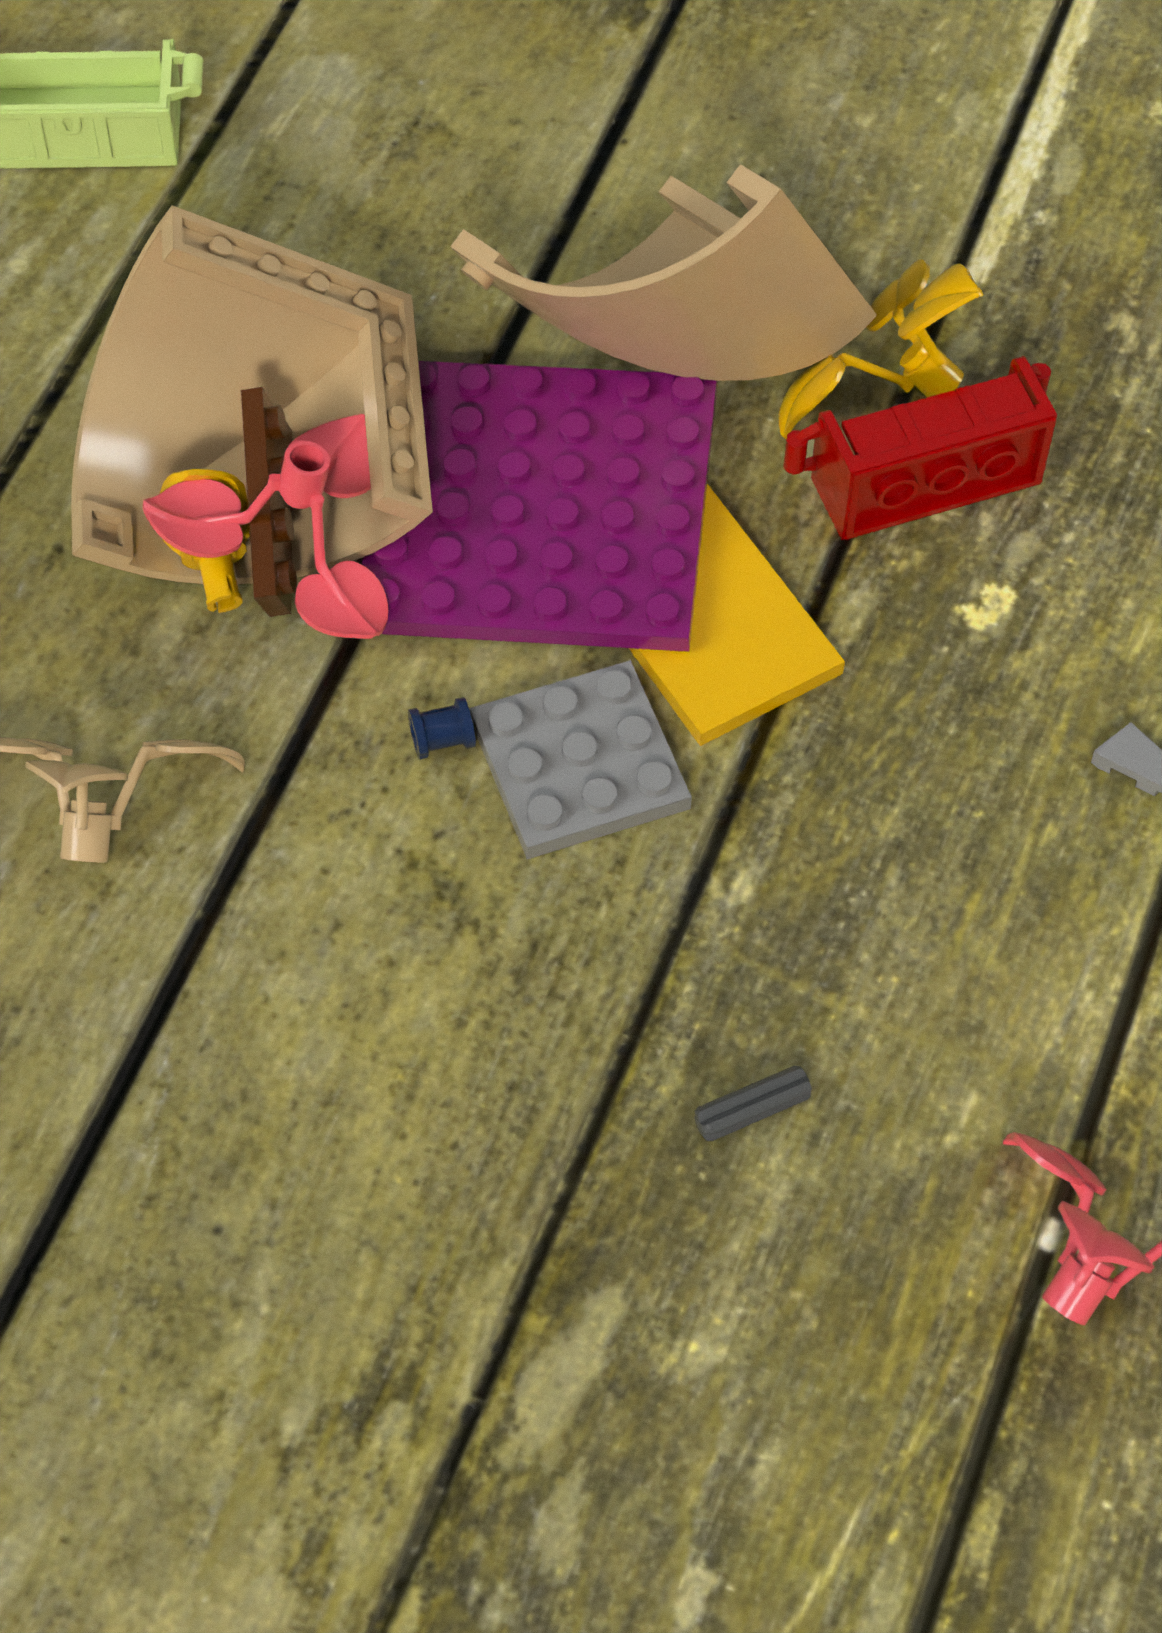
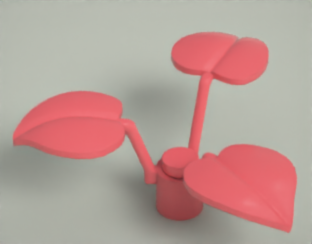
[143,414,389,639]
[1002,1132,1162,1325]

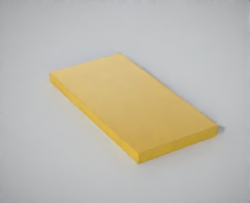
[629,484,845,746]

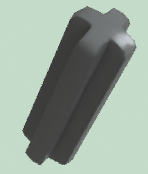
[694,1066,812,1141]

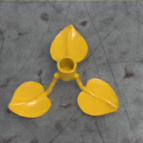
[778,259,983,440]

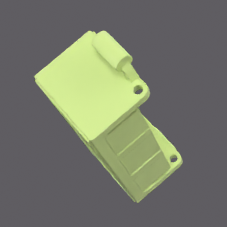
[0,39,203,169]

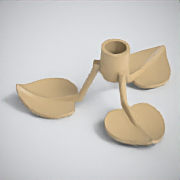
[0,737,245,863]

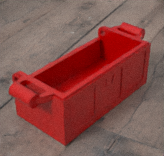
[783,356,1057,540]

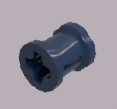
[408,697,476,760]

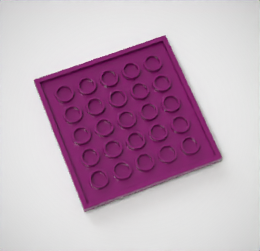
[362,361,717,652]

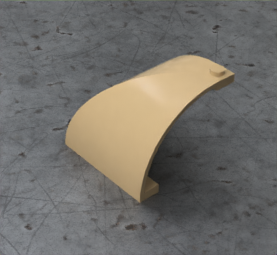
[450,164,877,381]
[71,205,433,584]

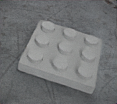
[470,660,692,859]

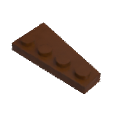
[241,387,297,617]

